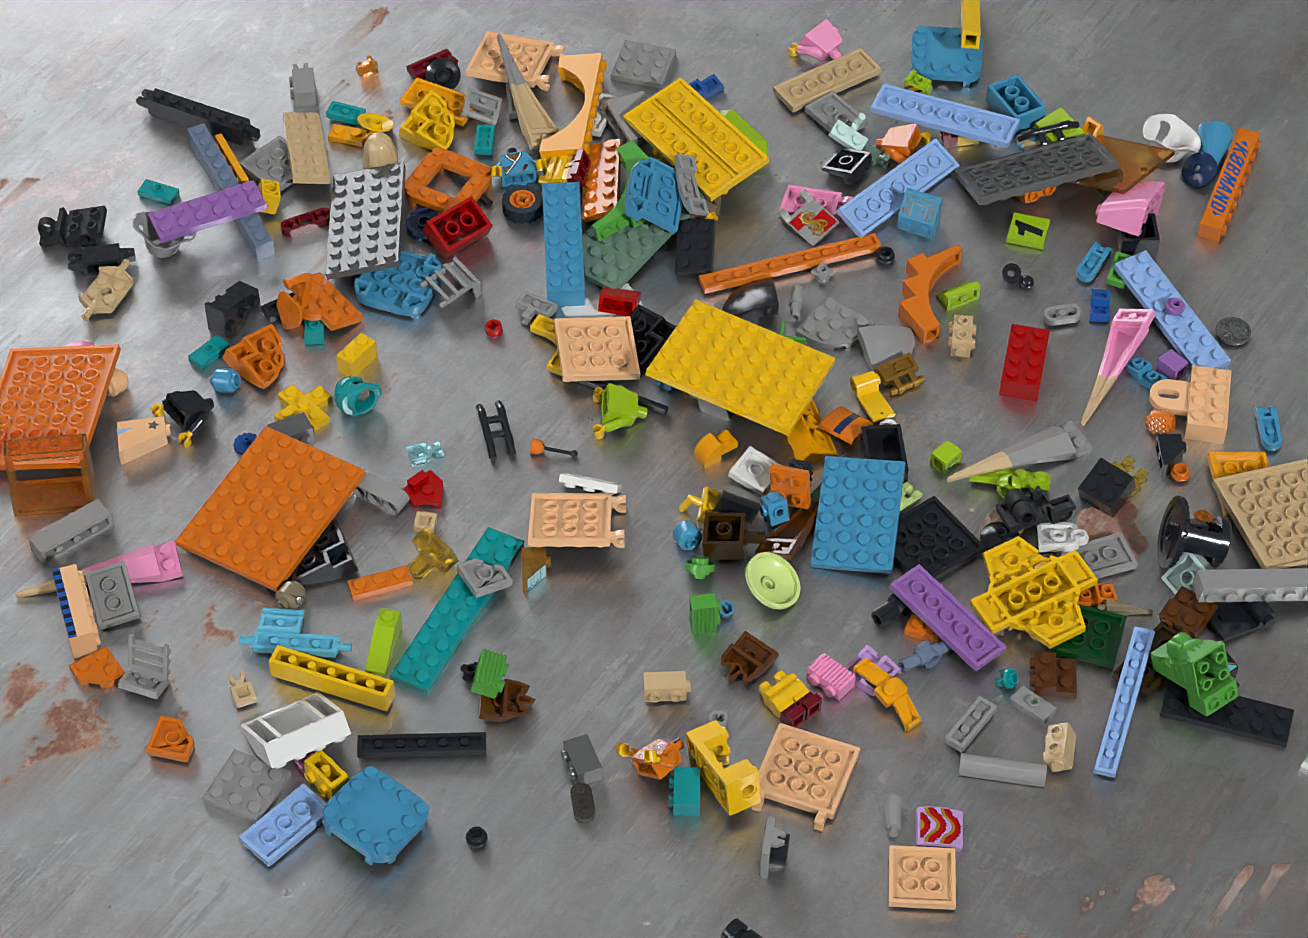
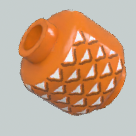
[1145,409,1176,435]

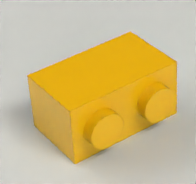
[336,333,377,377]

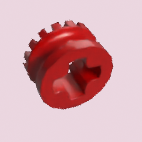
[485,319,503,338]

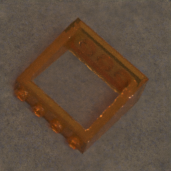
[4,433,96,517]

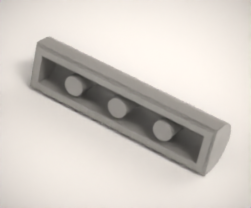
[958,753,1047,787]

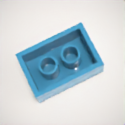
[986,74,1047,134]

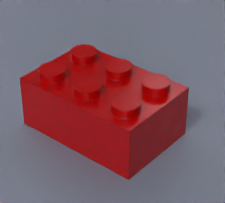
[422,196,493,260]

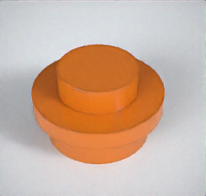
[1170,463,1191,482]

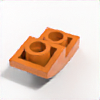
[1078,583,1118,608]

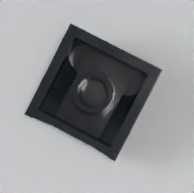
[821,147,872,185]

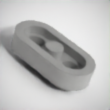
[1043,304,1081,326]

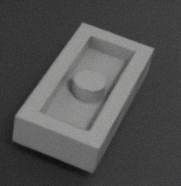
[1009,685,1057,726]

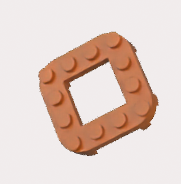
[405,147,492,213]

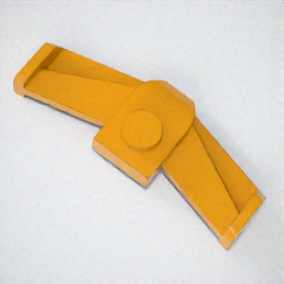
[853,658,923,733]

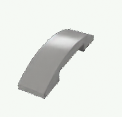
[675,154,709,216]

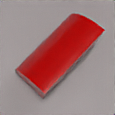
[598,286,641,317]

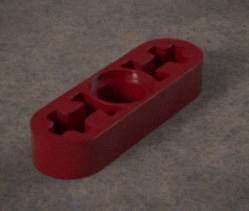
[281,208,330,237]

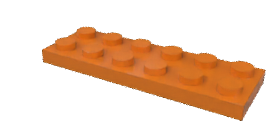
[581,138,622,223]

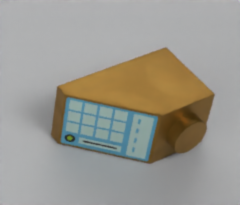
[521,547,551,593]

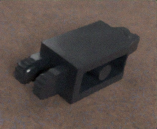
[67,243,136,277]

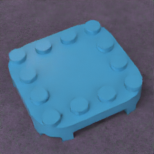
[910,25,983,87]
[354,251,442,318]
[322,766,429,865]

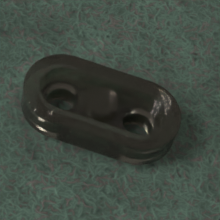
[570,783,595,824]

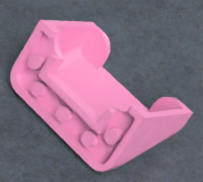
[1095,180,1166,236]

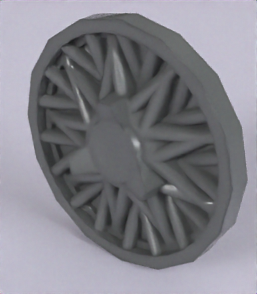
[1215,317,1251,346]

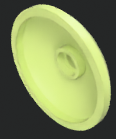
[746,552,800,610]

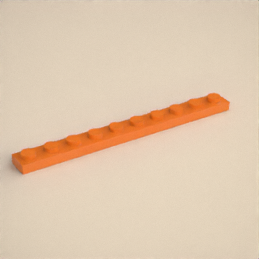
[699,233,882,294]

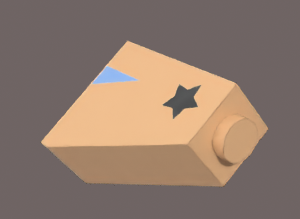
[117,416,171,465]

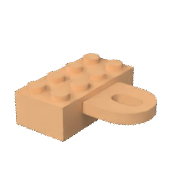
[1149,365,1232,444]

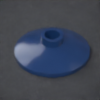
[1182,152,1218,188]

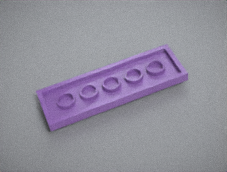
[148,180,267,243]
[889,564,1006,672]

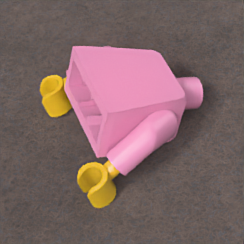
[788,19,843,61]

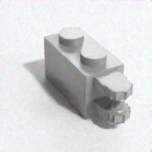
[289,63,317,107]

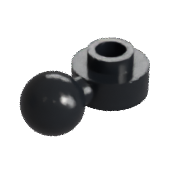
[1001,263,1034,290]

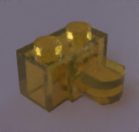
[407,527,459,580]

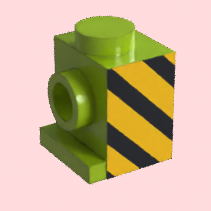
[904,70,933,95]

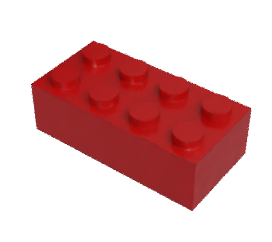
[999,324,1050,402]

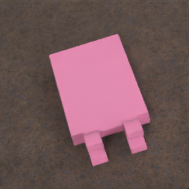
[779,185,853,225]

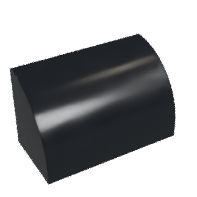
[714,489,760,524]

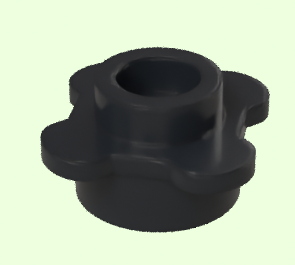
[460,662,478,683]

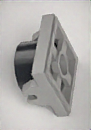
[759,816,790,878]

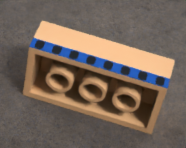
[51,564,101,660]

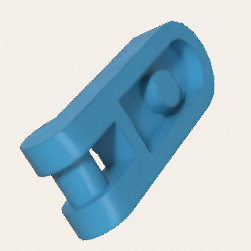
[1076,242,1113,282]
[1255,406,1282,451]

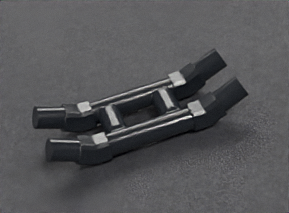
[1016,121,1079,151]
[476,400,516,459]

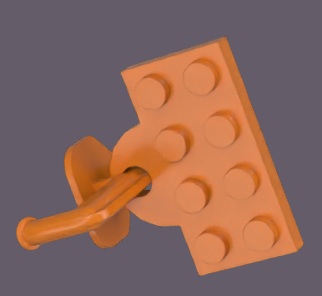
[277,272,363,331]

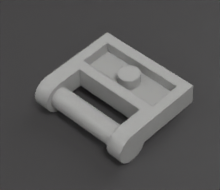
[460,87,502,126]

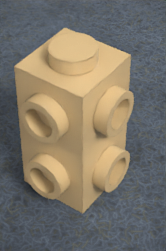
[947,314,977,357]
[643,670,691,703]
[1043,722,1076,772]

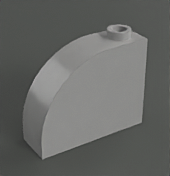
[602,91,648,148]

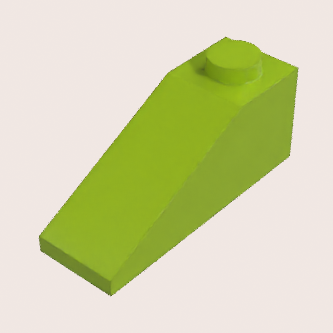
[365,608,402,676]

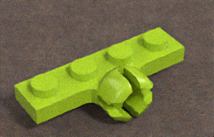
[969,464,1051,498]

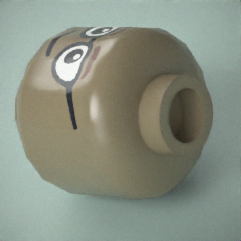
[275,581,306,610]

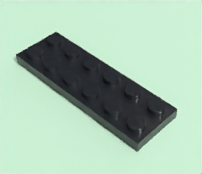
[1160,679,1294,748]

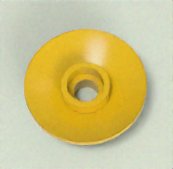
[357,113,393,133]

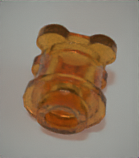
[356,55,379,78]

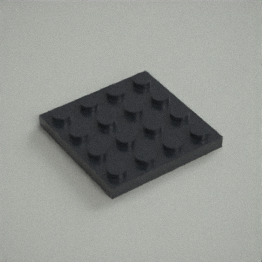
[894,496,986,580]

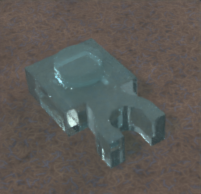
[407,442,444,466]

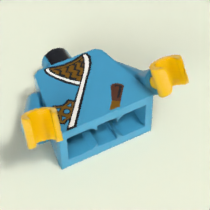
[491,148,548,188]

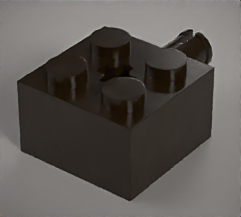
[702,513,766,560]

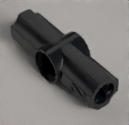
[871,593,912,627]

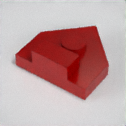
[402,470,444,507]

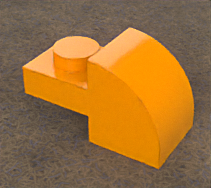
[694,430,738,468]

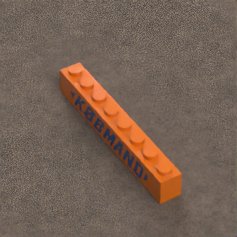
[1197,127,1261,243]

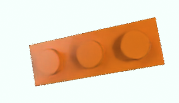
[347,565,413,601]

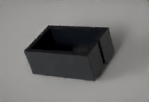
[860,424,909,484]

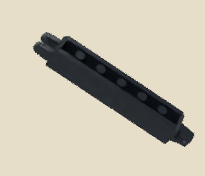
[136,88,261,145]

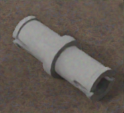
[788,285,803,322]

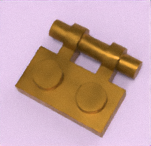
[875,352,925,396]

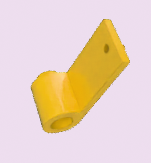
[849,371,895,422]

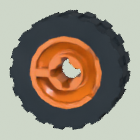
[502,185,543,224]

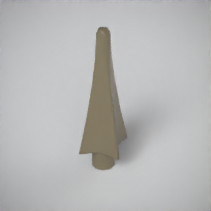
[1096,599,1153,616]

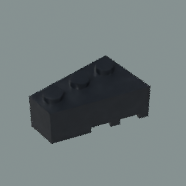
[204,281,260,338]

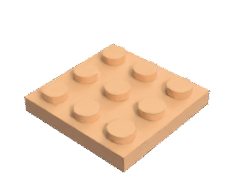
[888,845,956,910]

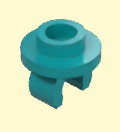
[995,668,1018,689]

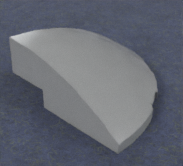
[858,325,915,383]

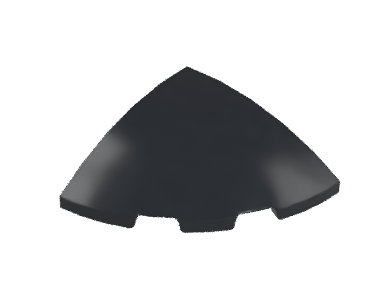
[722,277,779,322]
[630,304,677,370]
[292,520,359,584]

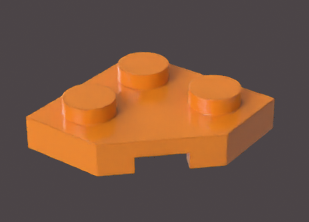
[69,646,125,688]
[146,715,195,763]

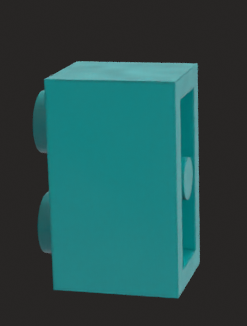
[669,767,700,816]

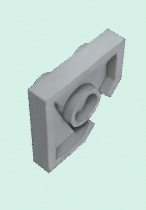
[456,558,513,598]

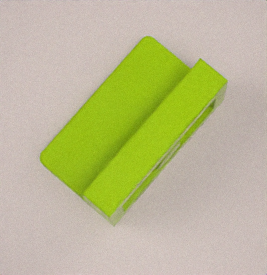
[936,281,981,311]

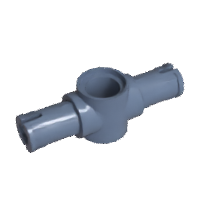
[898,641,953,672]

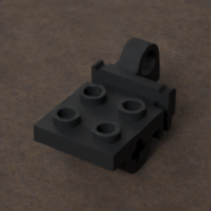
[38,205,107,247]
[995,486,1076,533]

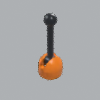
[530,438,578,458]

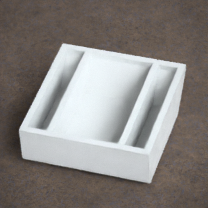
[241,692,351,769]

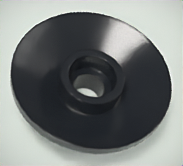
[426,58,461,90]
[980,522,1020,551]

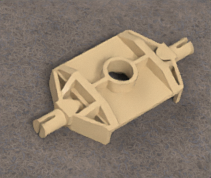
[78,259,134,321]

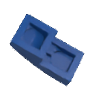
[689,74,724,98]
[1090,289,1111,323]

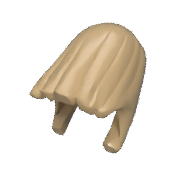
[362,132,398,170]

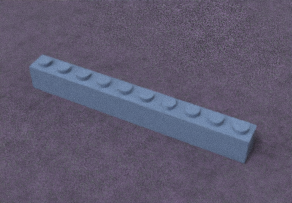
[187,123,275,262]

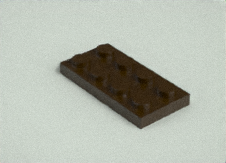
[1112,622,1178,700]

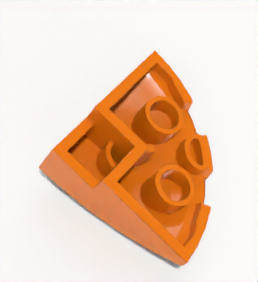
[222,324,285,389]

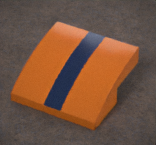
[819,406,874,445]

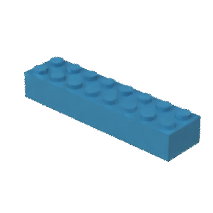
[542,182,585,307]

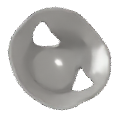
[132,211,197,258]

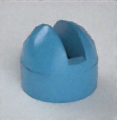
[719,600,734,618]

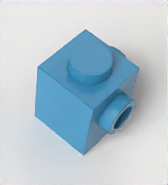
[759,492,790,527]

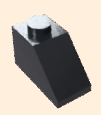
[1155,434,1186,478]

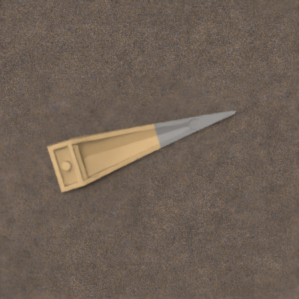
[497,33,559,149]

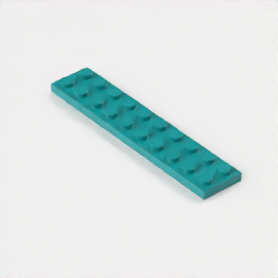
[390,527,524,694]

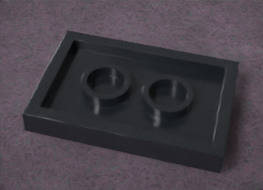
[675,219,716,275]

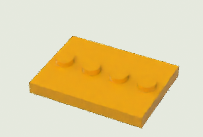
[1206,452,1270,519]

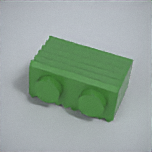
[689,593,721,636]
[471,649,509,699]

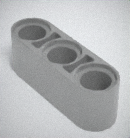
[353,472,410,515]

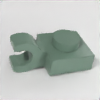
[862,144,891,169]

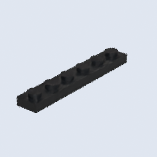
[357,732,486,758]

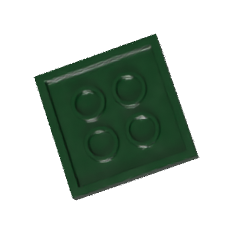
[1052,604,1127,669]

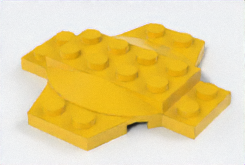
[970,536,1098,649]

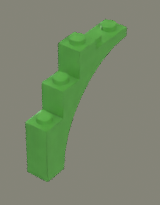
[592,140,649,242]

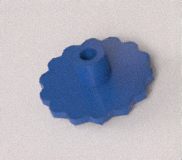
[233,432,257,454]

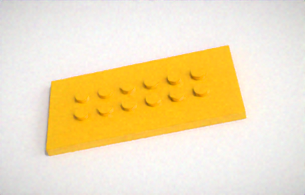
[623,77,770,202]

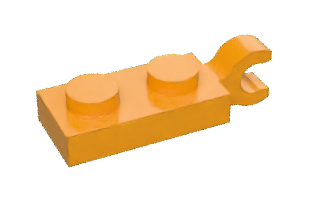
[328,124,377,147]

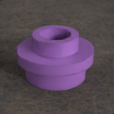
[1166,298,1185,316]

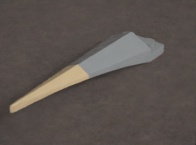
[947,421,1093,482]

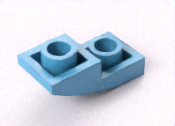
[1124,356,1167,390]

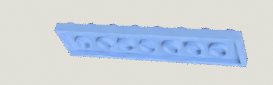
[871,84,1020,148]
[836,138,959,238]
[1113,250,1231,370]

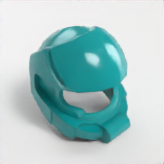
[334,376,382,416]

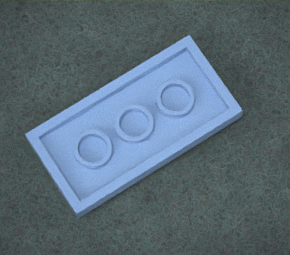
[239,784,327,867]

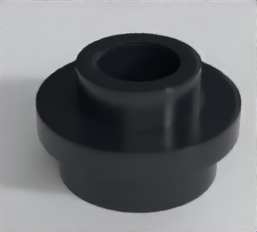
[876,246,895,264]
[466,826,488,848]

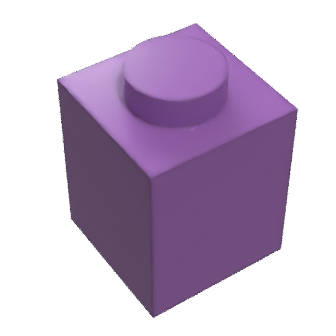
[1156,349,1189,380]

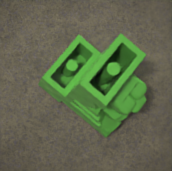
[1150,632,1239,717]

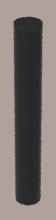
[452,173,493,207]

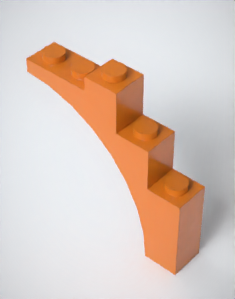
[898,244,962,344]

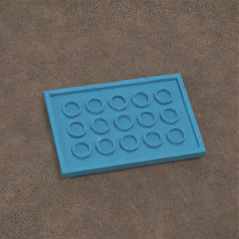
[811,456,906,574]

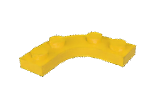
[530,314,562,376]

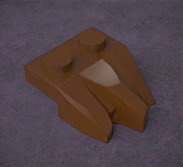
[721,631,779,684]
[478,679,536,722]

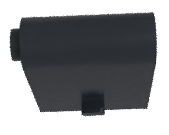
[1209,601,1277,641]

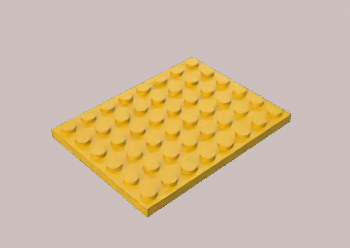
[646,299,836,436]

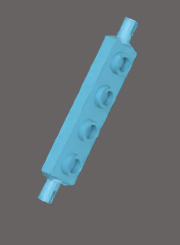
[239,631,352,658]

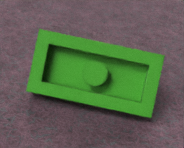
[1106,251,1131,289]

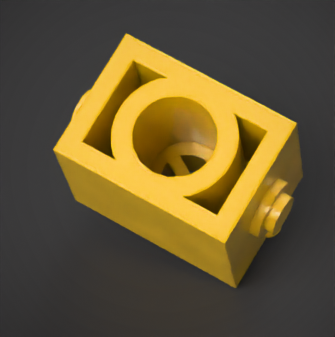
[258,179,281,215]

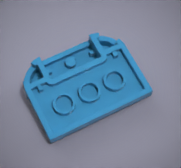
[624,157,682,234]

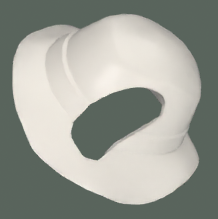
[1143,113,1201,163]

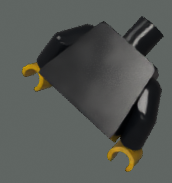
[151,390,214,448]

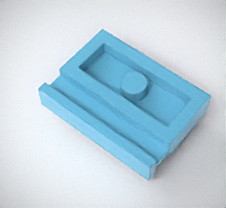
[258,608,305,633]

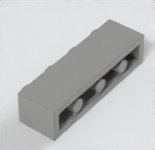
[28,499,114,565]

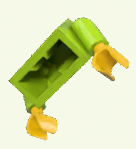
[593,383,647,440]

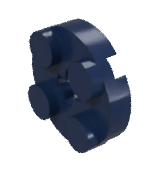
[406,208,440,241]

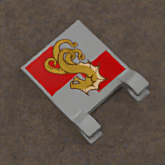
[778,189,839,247]

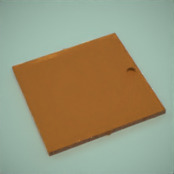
[1072,135,1175,194]

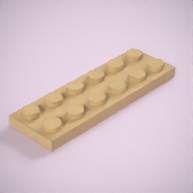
[773,48,881,112]
[283,112,330,184]

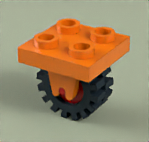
[769,459,813,509]

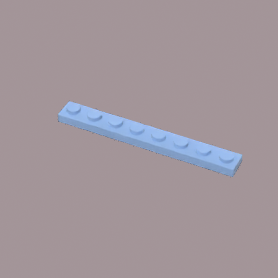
[1094,626,1155,778]

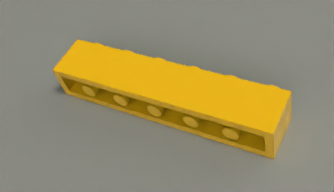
[269,645,395,712]

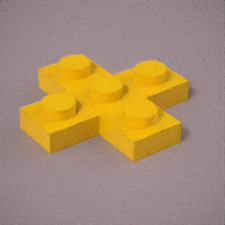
[274,384,333,432]

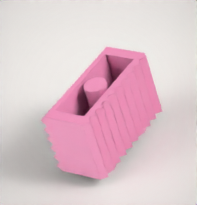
[806,653,856,701]

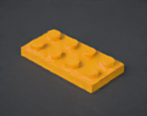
[399,77,476,126]

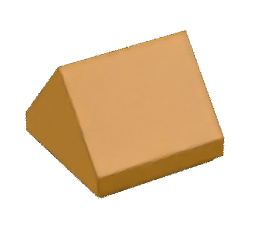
[1082,116,1103,139]

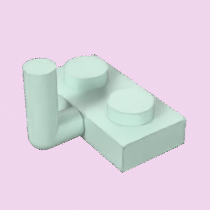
[828,113,868,151]

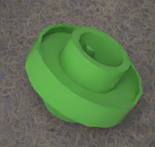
[685,556,715,579]

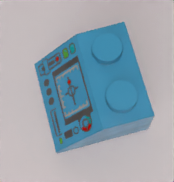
[897,188,942,239]

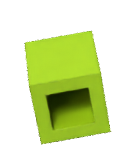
[930,440,962,476]

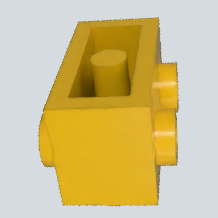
[304,750,350,800]

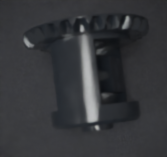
[1157,496,1232,569]

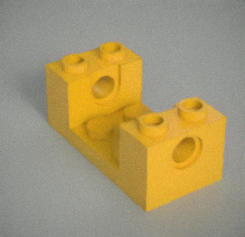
[686,720,761,816]

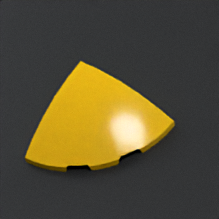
[399,90,455,150]

